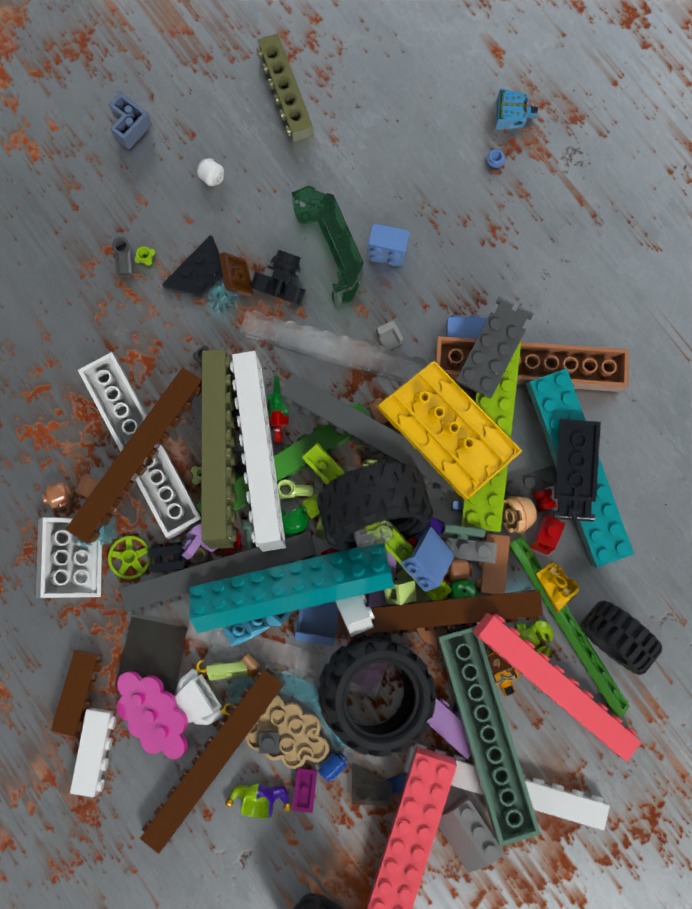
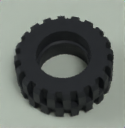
[580,600,662,675]

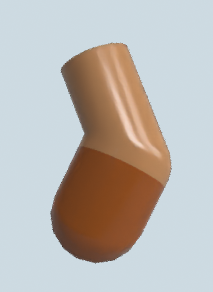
[241,652,260,678]

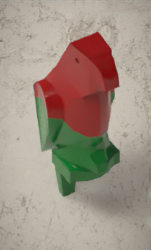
[267,376,289,443]

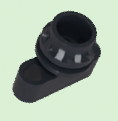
[250,250,306,306]

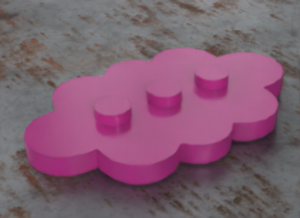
[117,671,188,759]

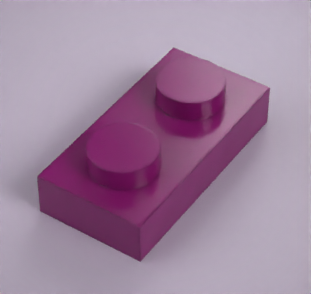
[292,767,318,813]

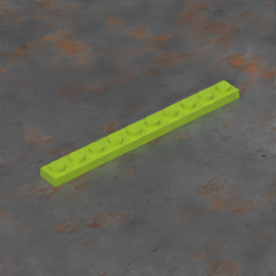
[302,443,451,600]

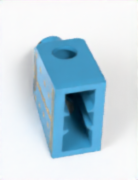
[495,89,538,129]

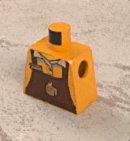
[487,651,519,696]

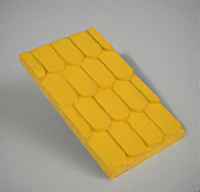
[376,361,522,500]

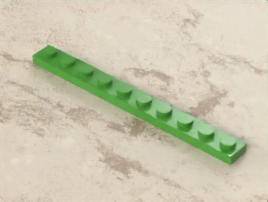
[509,536,630,717]

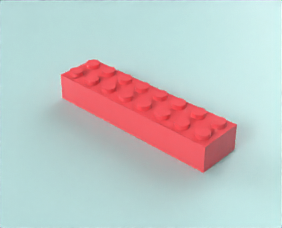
[366,746,457,909]

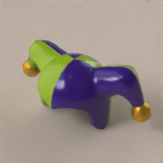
[225,784,292,819]

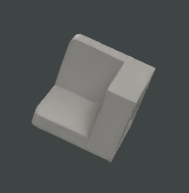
[376,320,404,352]

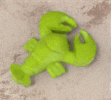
[515,620,553,658]

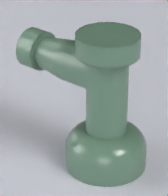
[242,521,256,549]

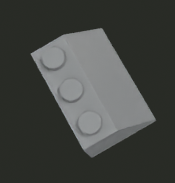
[438,795,505,873]

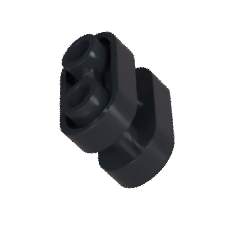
[147,542,188,573]

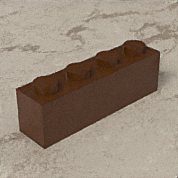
[51,649,103,737]

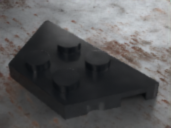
[162,235,223,298]

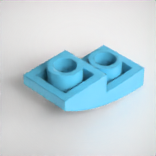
[222,618,270,646]

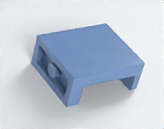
[401,527,455,591]
[294,601,339,646]

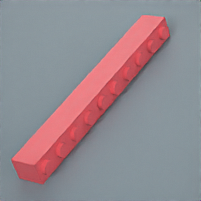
[472,613,641,761]

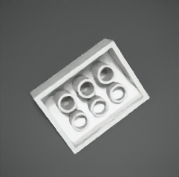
[36,517,102,598]

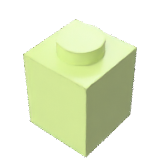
[384,580,417,605]

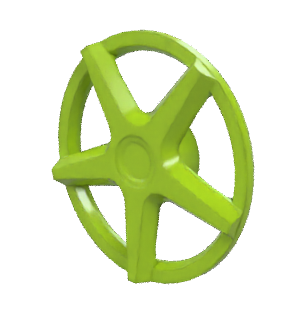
[108,536,152,580]

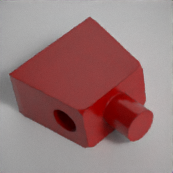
[530,514,566,555]

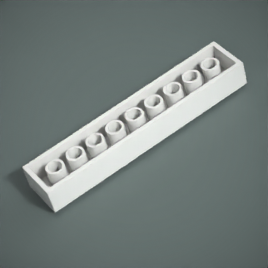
[230,351,286,552]
[78,352,201,540]

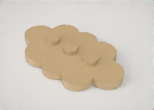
[245,695,330,769]

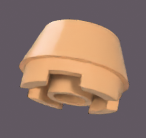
[502,496,537,534]

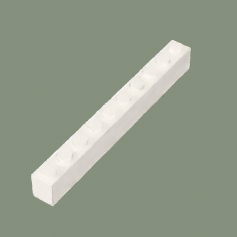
[403,743,610,830]

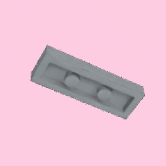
[440,537,498,564]

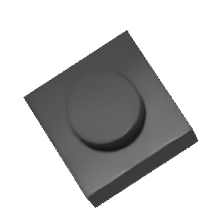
[259,731,280,754]

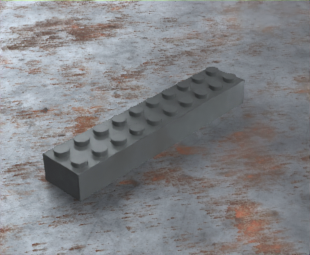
[279,373,455,494]

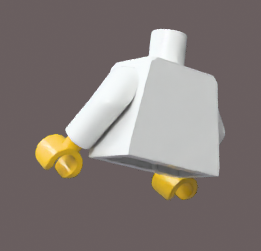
[175,660,232,725]

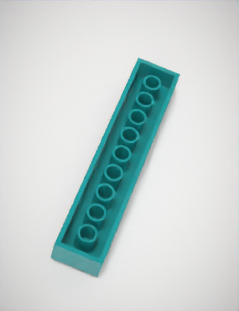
[526,368,634,568]
[190,541,394,633]

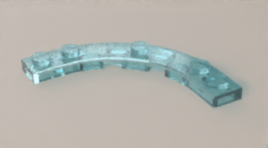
[224,672,348,752]

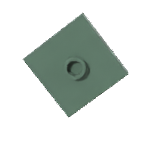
[441,524,486,540]

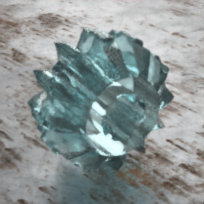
[207,281,239,314]

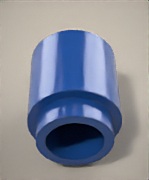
[318,751,348,782]

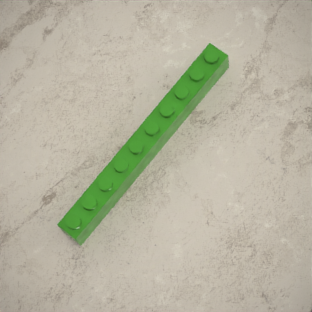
[196,403,369,513]

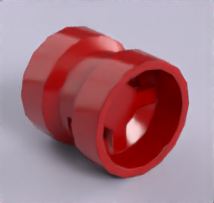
[533,488,557,512]

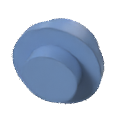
[486,149,505,168]

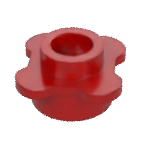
[224,532,243,553]

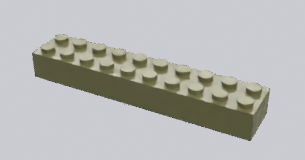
[201,349,237,549]

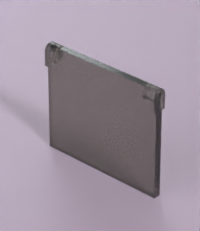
[115,617,189,695]

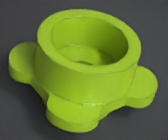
[134,246,155,266]

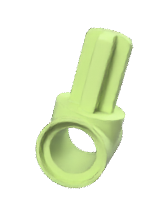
[278,479,313,500]

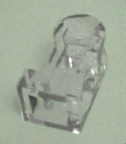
[354,521,393,548]

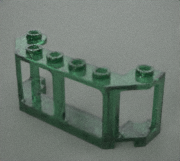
[291,186,364,308]

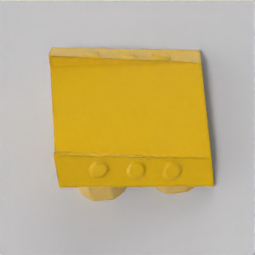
[536,561,580,614]

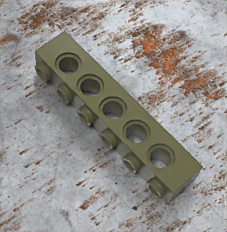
[256,33,314,142]

